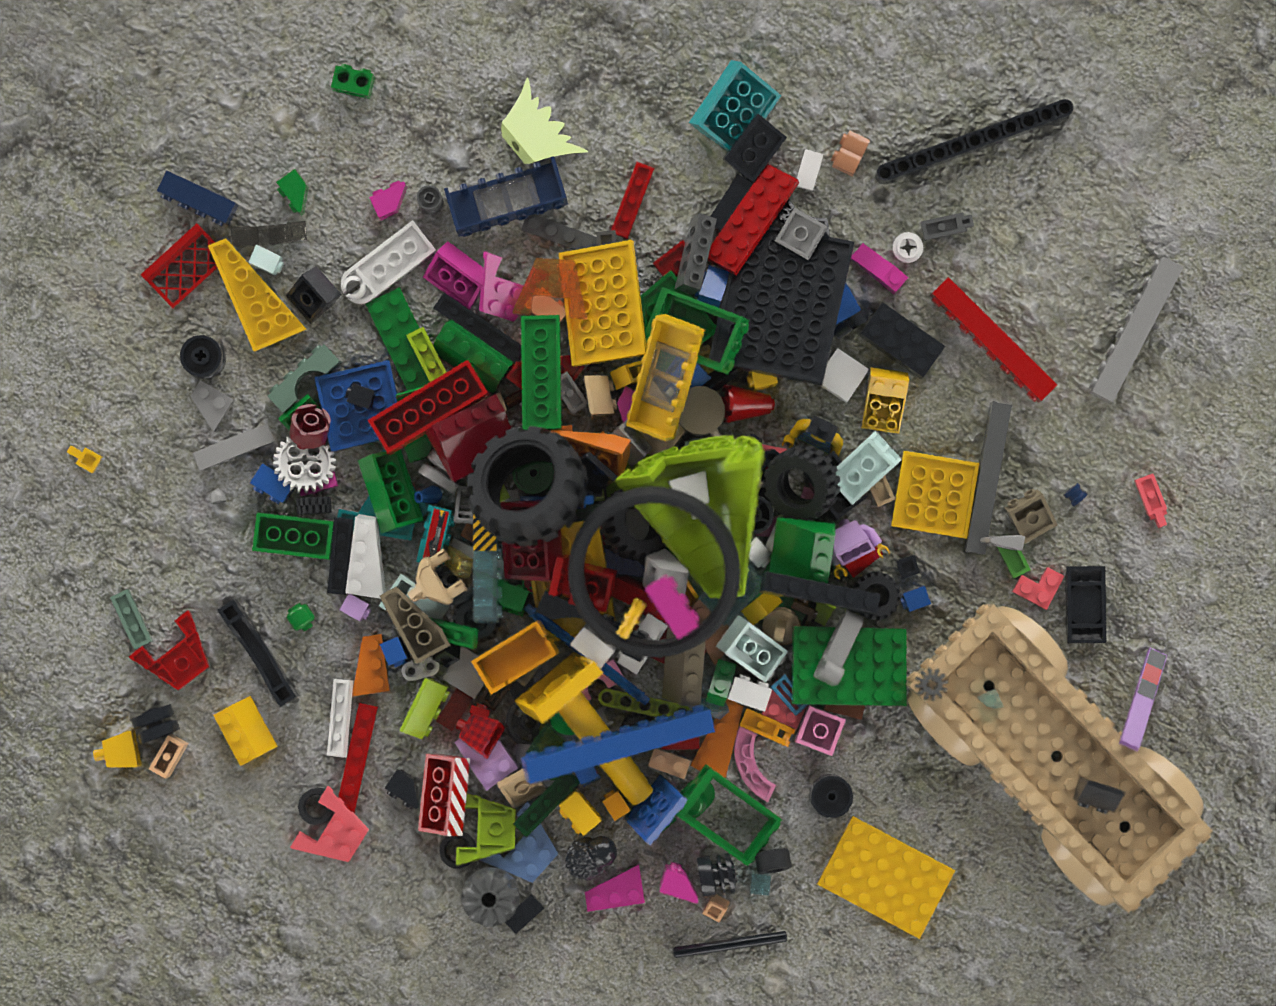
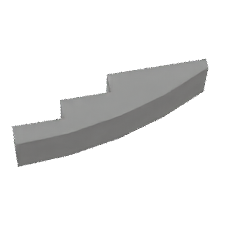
[192,424,274,471]

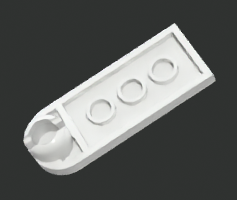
[341,220,436,305]

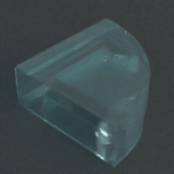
[977,689,1004,708]

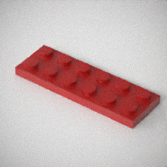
[708,164,799,275]

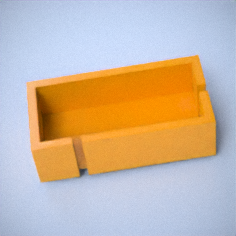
[471,620,560,694]

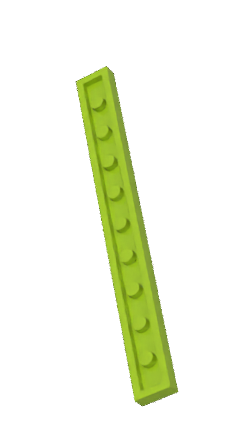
[406,327,511,502]

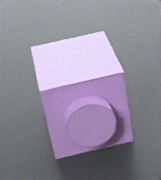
[340,594,371,621]

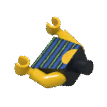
[782,416,843,457]

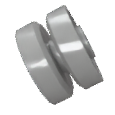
[418,449,464,494]

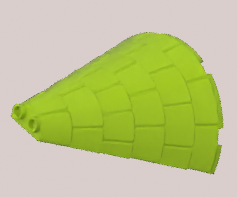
[615,435,764,599]

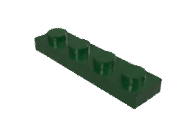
[513,773,580,837]

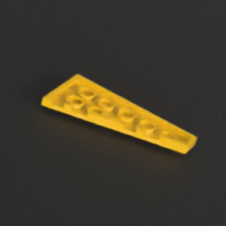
[208,238,307,352]

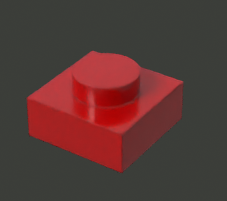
[469,703,491,718]

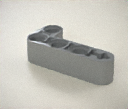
[814,610,864,686]

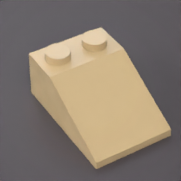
[584,375,617,419]

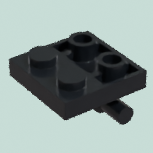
[581,452,618,500]

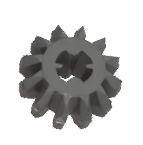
[914,668,948,701]

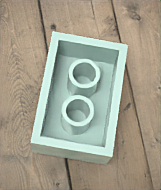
[716,615,788,683]

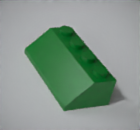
[433,319,514,394]
[358,449,424,534]

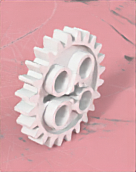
[273,437,336,493]

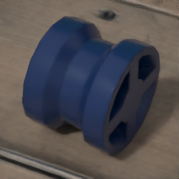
[1063,483,1088,507]

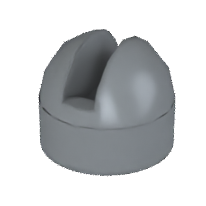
[210,489,227,504]

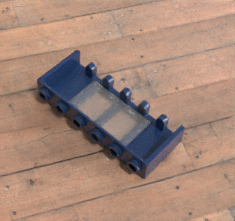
[444,156,568,237]

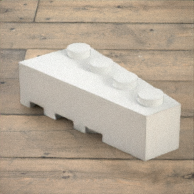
[345,514,386,598]

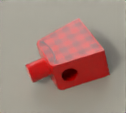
[456,714,505,759]

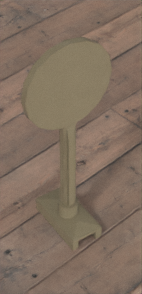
[679,386,763,492]

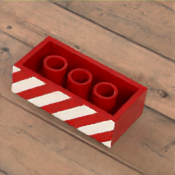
[418,754,470,836]

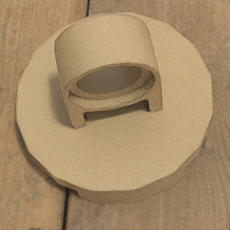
[763,607,801,645]

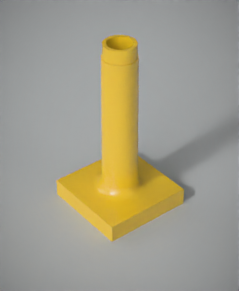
[514,652,653,805]

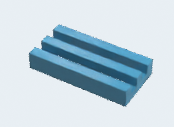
[770,674,808,716]

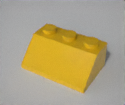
[213,696,278,766]

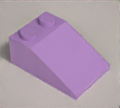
[454,739,519,791]

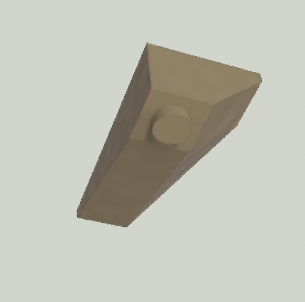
[379,587,450,664]

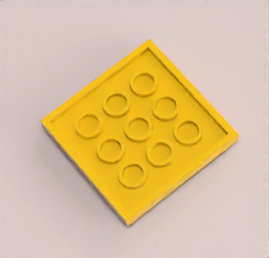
[891,451,980,539]

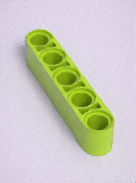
[598,688,690,717]

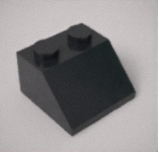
[286,266,342,324]
[1073,777,1125,814]

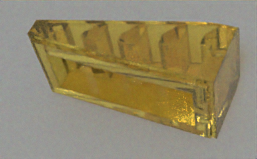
[444,546,473,578]

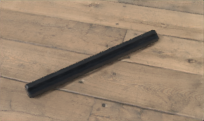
[673,931,787,958]

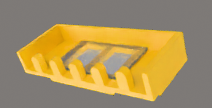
[626,314,705,441]

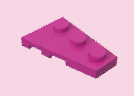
[585,864,645,912]

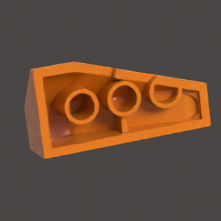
[550,430,631,479]

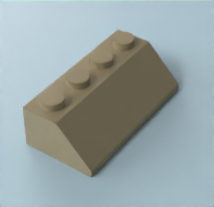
[662,624,706,706]

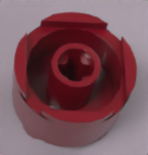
[289,404,331,450]

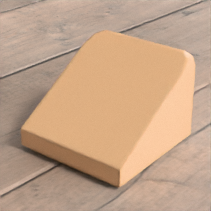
[702,894,730,922]

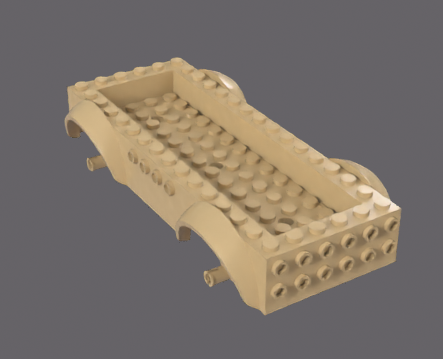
[906,604,1213,913]

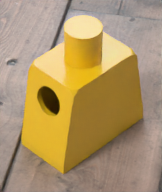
[93,730,142,768]

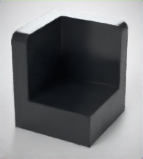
[432,643,461,667]

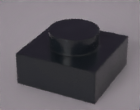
[896,555,920,579]

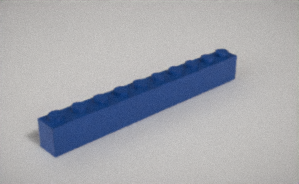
[521,705,715,784]

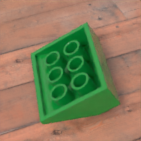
[769,517,835,584]

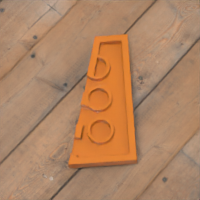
[690,699,743,778]

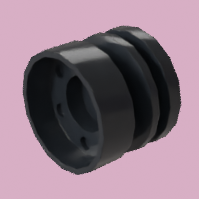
[697,853,737,898]

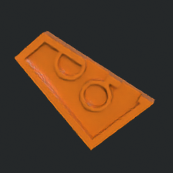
[352,634,390,697]

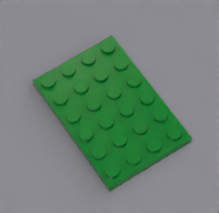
[792,626,907,706]

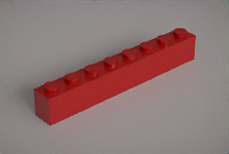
[930,277,1057,403]

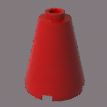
[721,385,775,423]

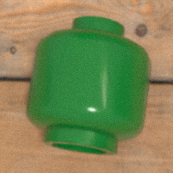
[286,603,315,632]

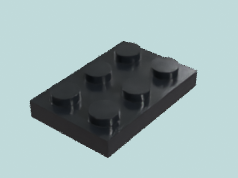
[722,114,787,183]

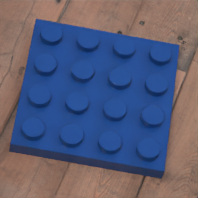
[314,360,397,452]

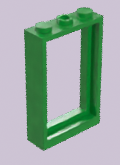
[645,287,749,375]
[676,764,782,866]

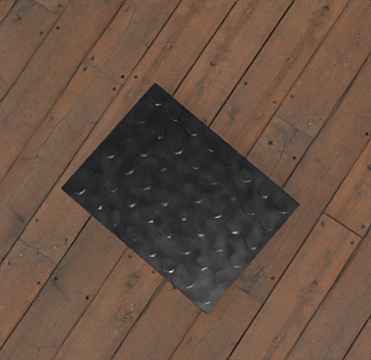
[709,225,855,386]

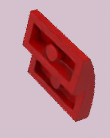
[549,554,571,596]

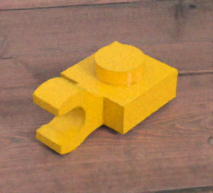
[67,446,103,473]

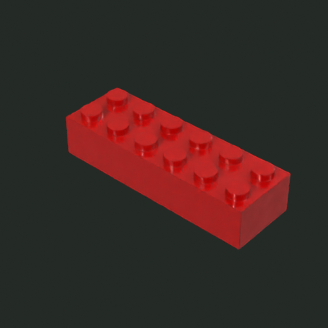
[368,360,489,455]

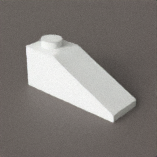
[749,537,771,568]

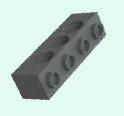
[675,213,717,295]

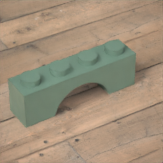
[268,344,342,413]

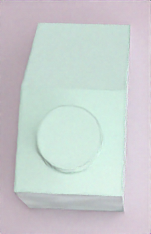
[249,245,284,276]

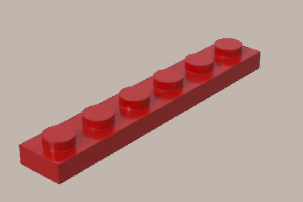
[338,703,379,814]

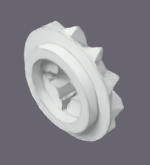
[892,232,923,263]

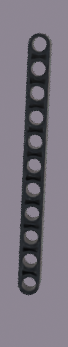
[875,99,1074,184]

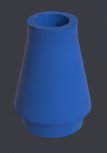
[414,485,442,504]

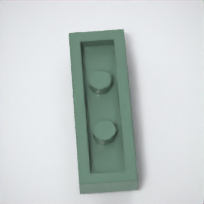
[110,589,153,649]

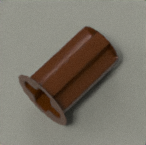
[504,389,522,409]

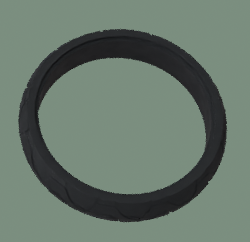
[568,487,740,657]

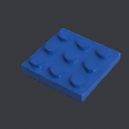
[623,774,688,845]

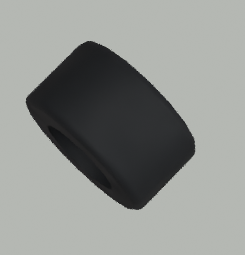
[755,848,792,874]

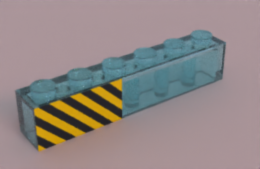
[473,515,502,623]

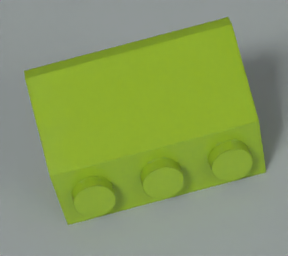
[399,677,450,740]

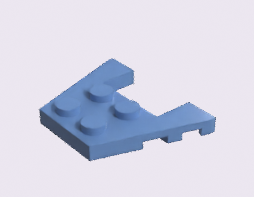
[480,802,558,883]

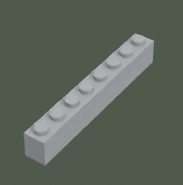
[1089,256,1183,404]

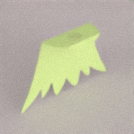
[501,78,588,164]

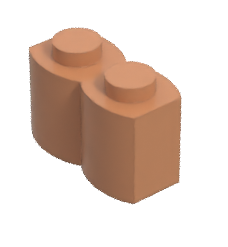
[831,131,870,177]

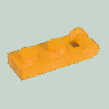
[739,708,796,747]

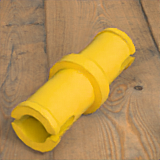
[616,598,647,639]

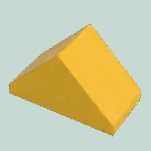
[741,593,783,625]

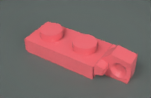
[1134,473,1167,528]

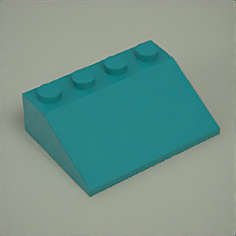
[689,60,782,151]

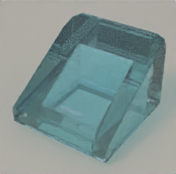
[701,698,729,720]

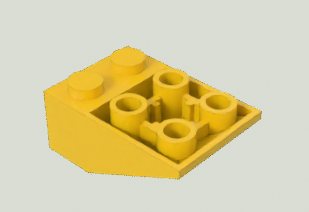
[861,367,909,434]

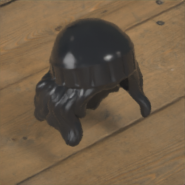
[565,835,617,881]

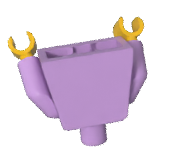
[831,519,890,579]

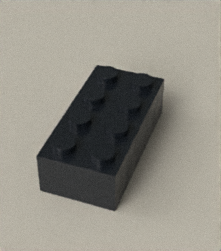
[859,302,946,379]

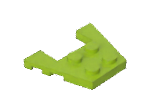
[456,793,516,866]

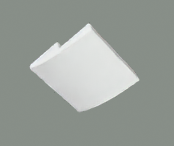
[820,348,869,403]

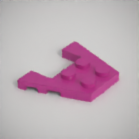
[479,251,549,322]

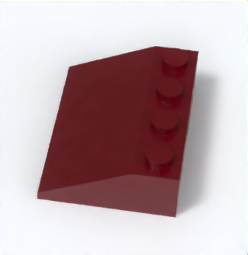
[425,394,511,482]
[500,500,563,582]

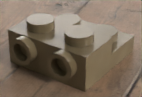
[1004,489,1058,544]

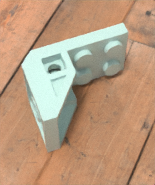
[836,430,902,505]

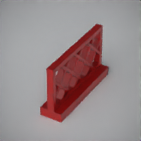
[141,223,217,309]

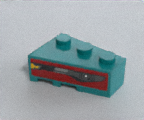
[416,505,455,567]

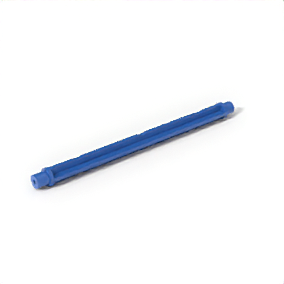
[524,604,650,706]

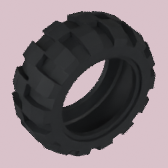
[467,426,588,546]

